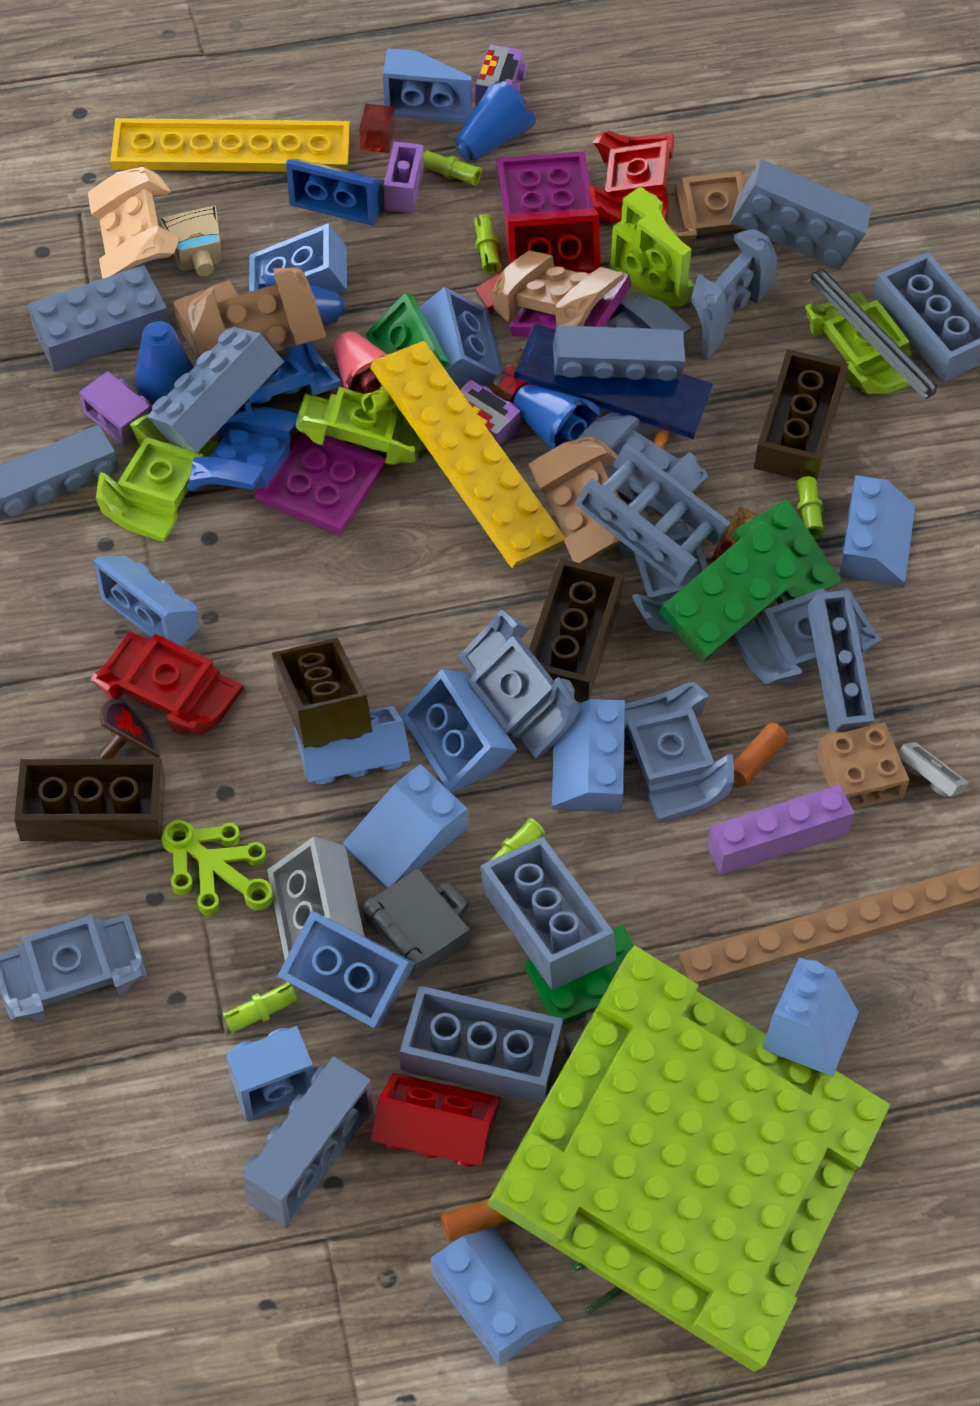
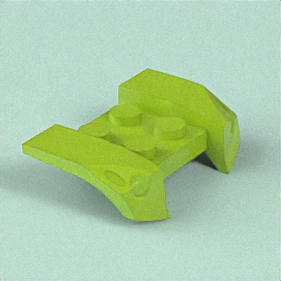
[805,291,912,394]
[296,387,423,465]
[96,414,219,542]

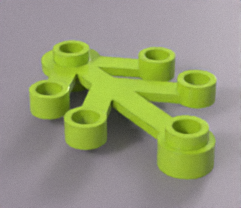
[161,820,273,915]

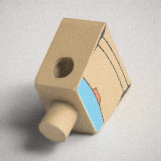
[159,205,222,276]

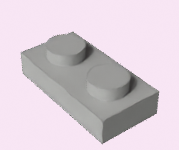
[898,742,969,797]

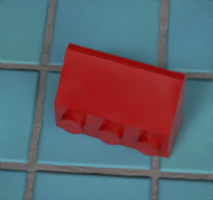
[504,208,601,273]
[371,1072,501,1167]

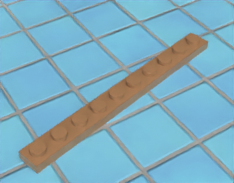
[677,864,980,988]

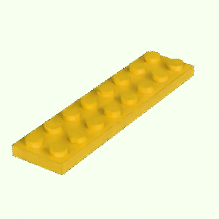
[110,118,350,172]
[370,341,565,569]

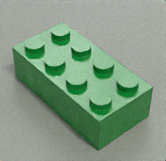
[658,520,808,663]

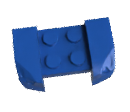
[225,342,343,424]
[187,407,298,491]

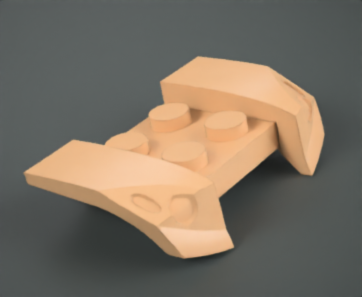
[88,167,180,279]

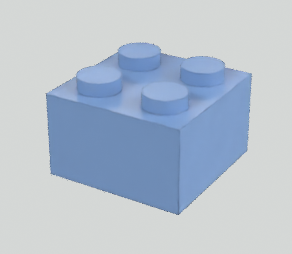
[226,1026,314,1121]

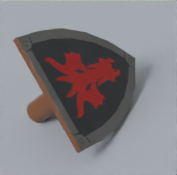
[99,699,160,759]

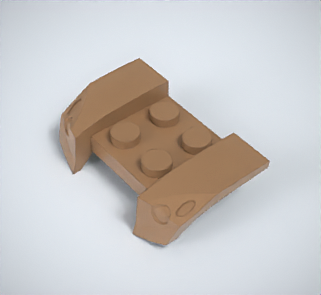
[666,171,748,247]
[492,250,624,326]
[188,268,326,356]
[529,436,648,564]

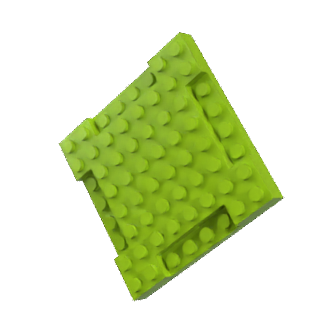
[487,945,891,1372]

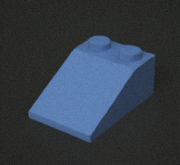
[383,48,471,123]
[249,223,347,294]
[342,764,468,889]
[278,911,415,1028]

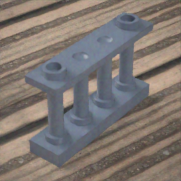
[574,443,730,586]

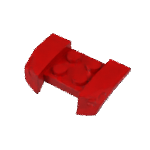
[588,131,675,224]
[90,631,244,735]

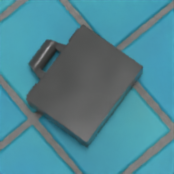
[363,868,470,980]

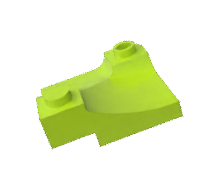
[610,186,695,306]

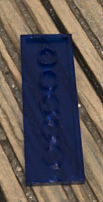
[513,323,713,439]

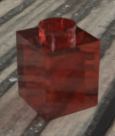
[359,103,395,153]

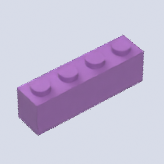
[707,784,854,876]

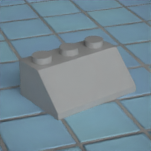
[267,836,365,961]

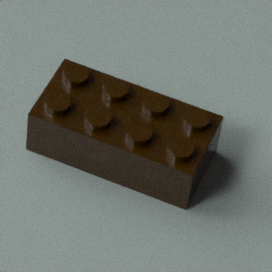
[754,349,849,481]
[529,558,624,703]
[272,638,373,748]
[14,758,165,841]

